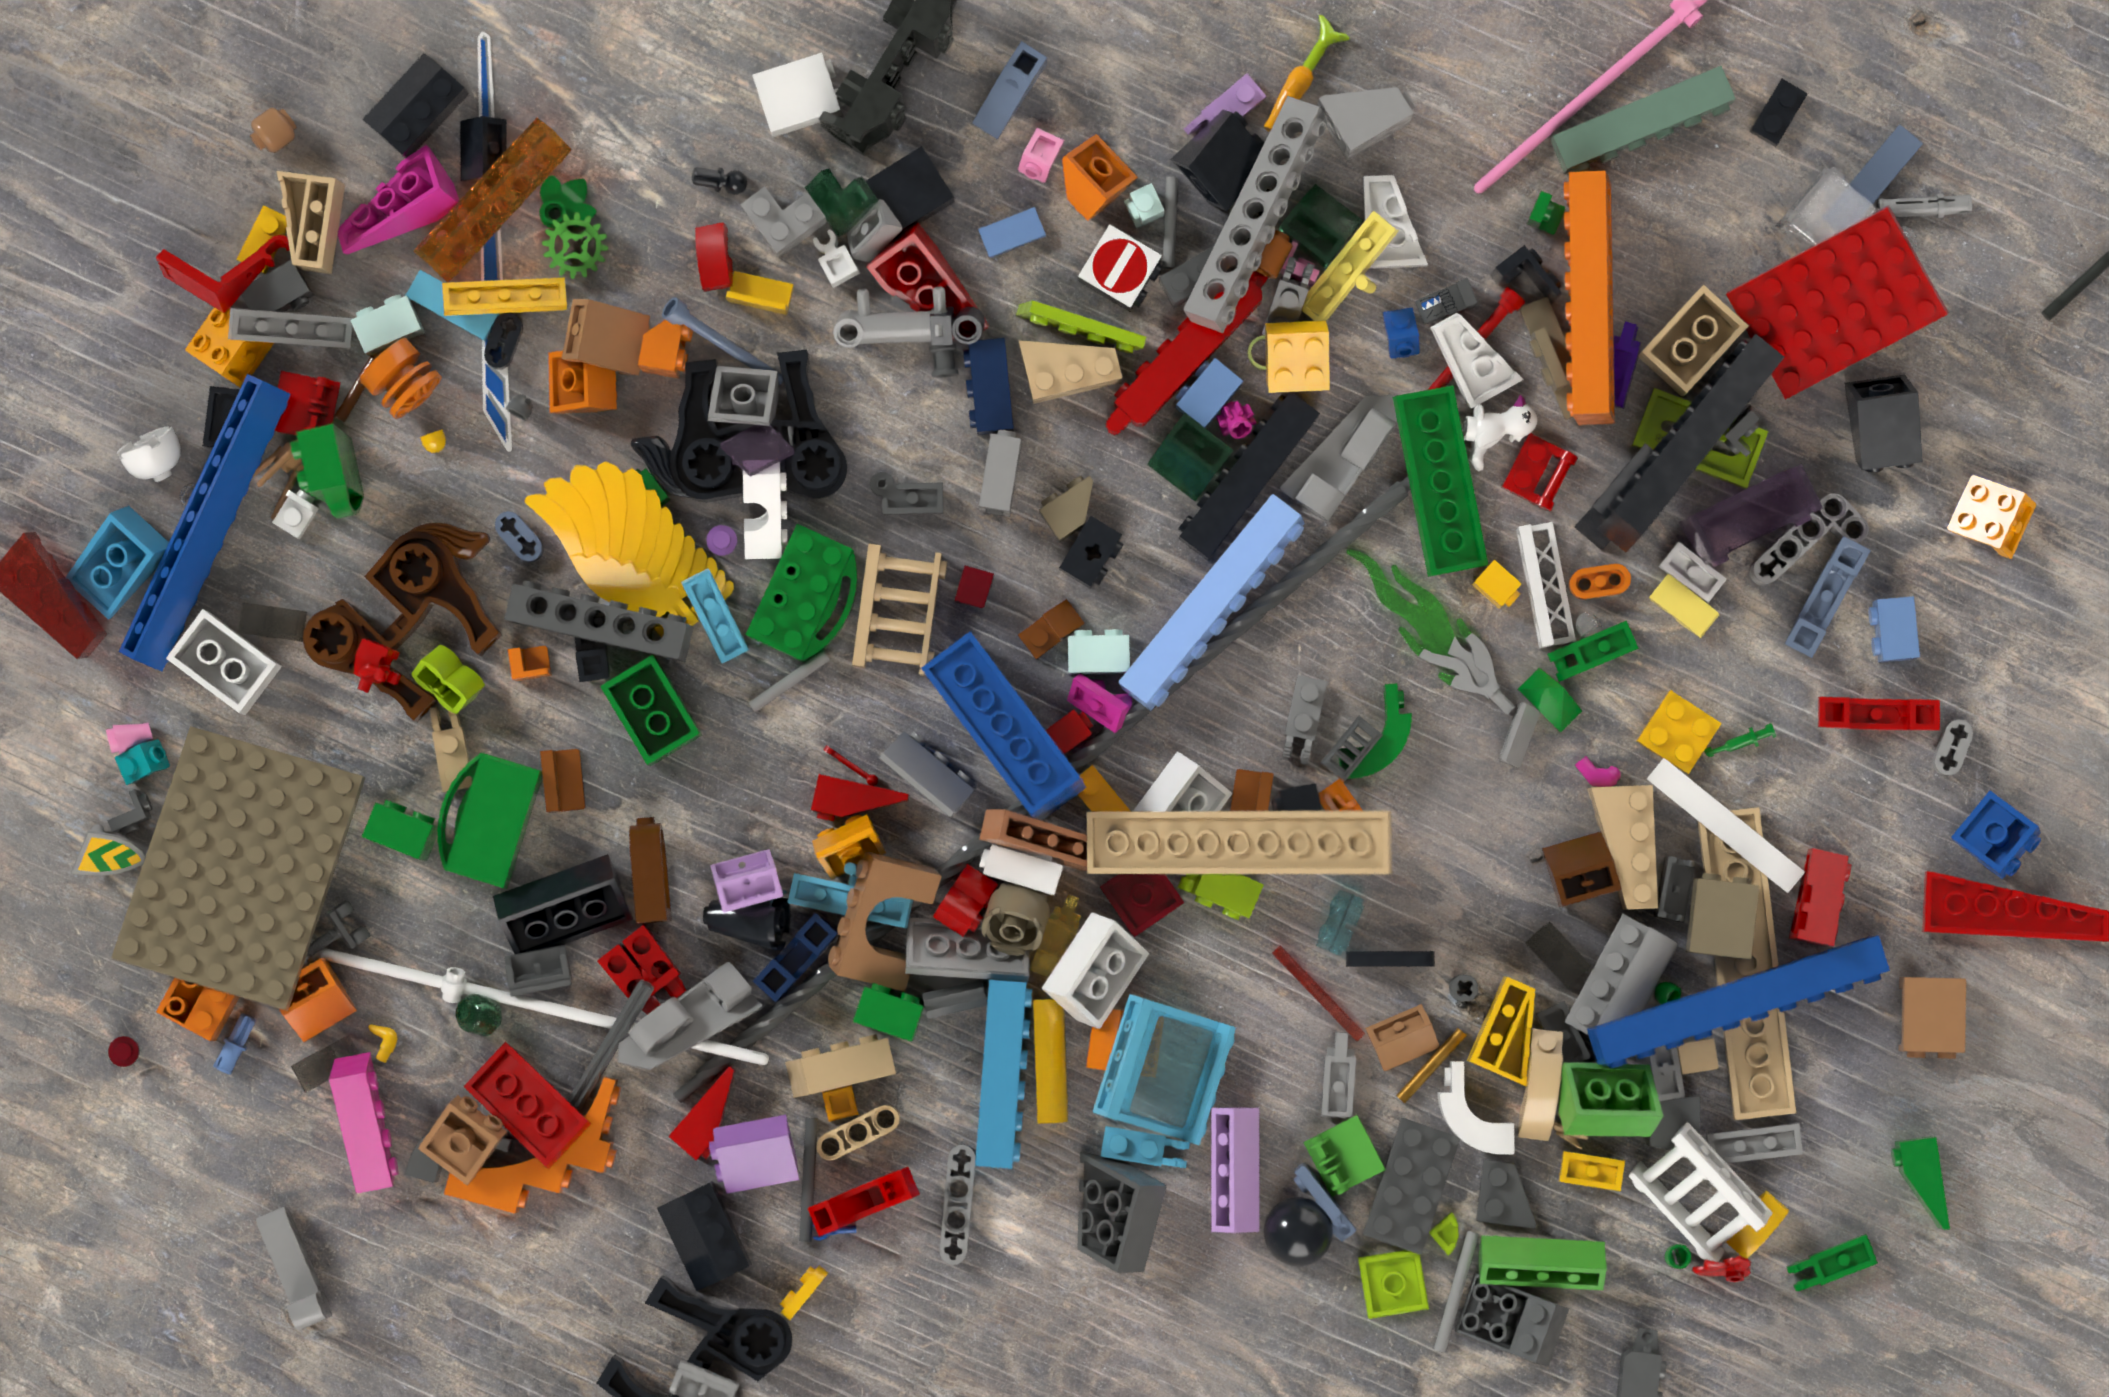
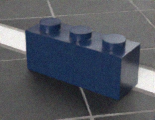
[963,338,1014,435]

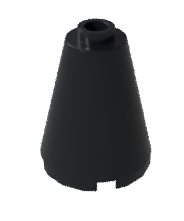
[703,890,791,950]

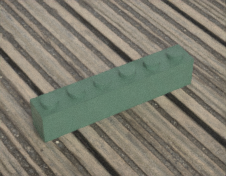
[1550,65,1736,174]

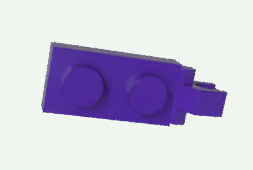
[1614,322,1641,409]

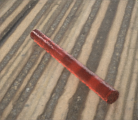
[1272,945,1365,1042]

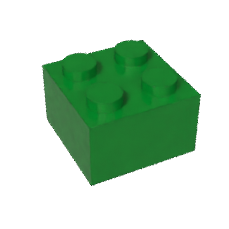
[362,800,438,861]
[853,983,925,1042]

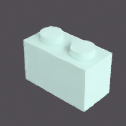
[351,294,425,357]
[1068,629,1130,675]

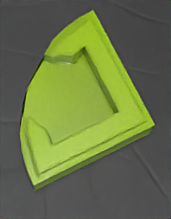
[1429,1212,1459,1256]

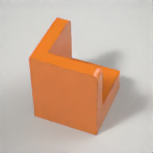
[508,646,552,681]

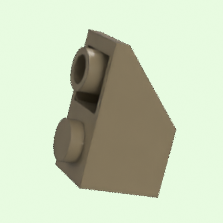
[1039,476,1093,543]

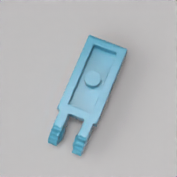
[1101,1126,1190,1168]

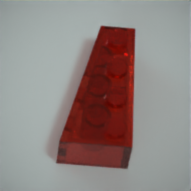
[0,532,107,659]

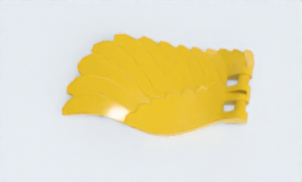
[524,461,734,638]

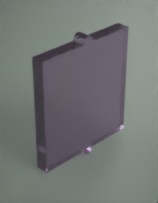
[721,425,794,477]

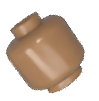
[250,108,297,153]

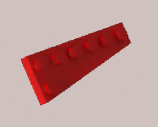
[1922,871,2109,942]

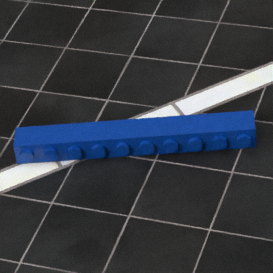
[118,374,291,671]
[1587,935,1890,1069]

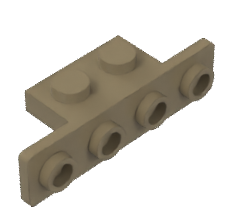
[1520,297,1573,420]

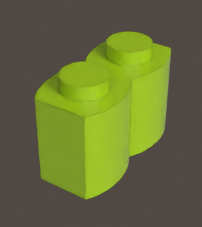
[411,645,485,714]

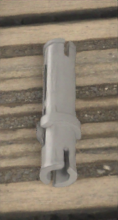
[1877,194,1972,218]

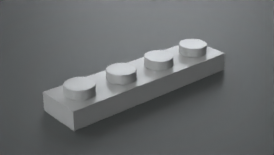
[228,308,353,348]

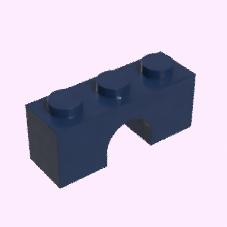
[753,913,838,1002]

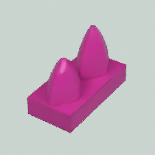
[1067,673,1133,733]

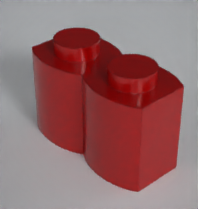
[933,864,998,937]

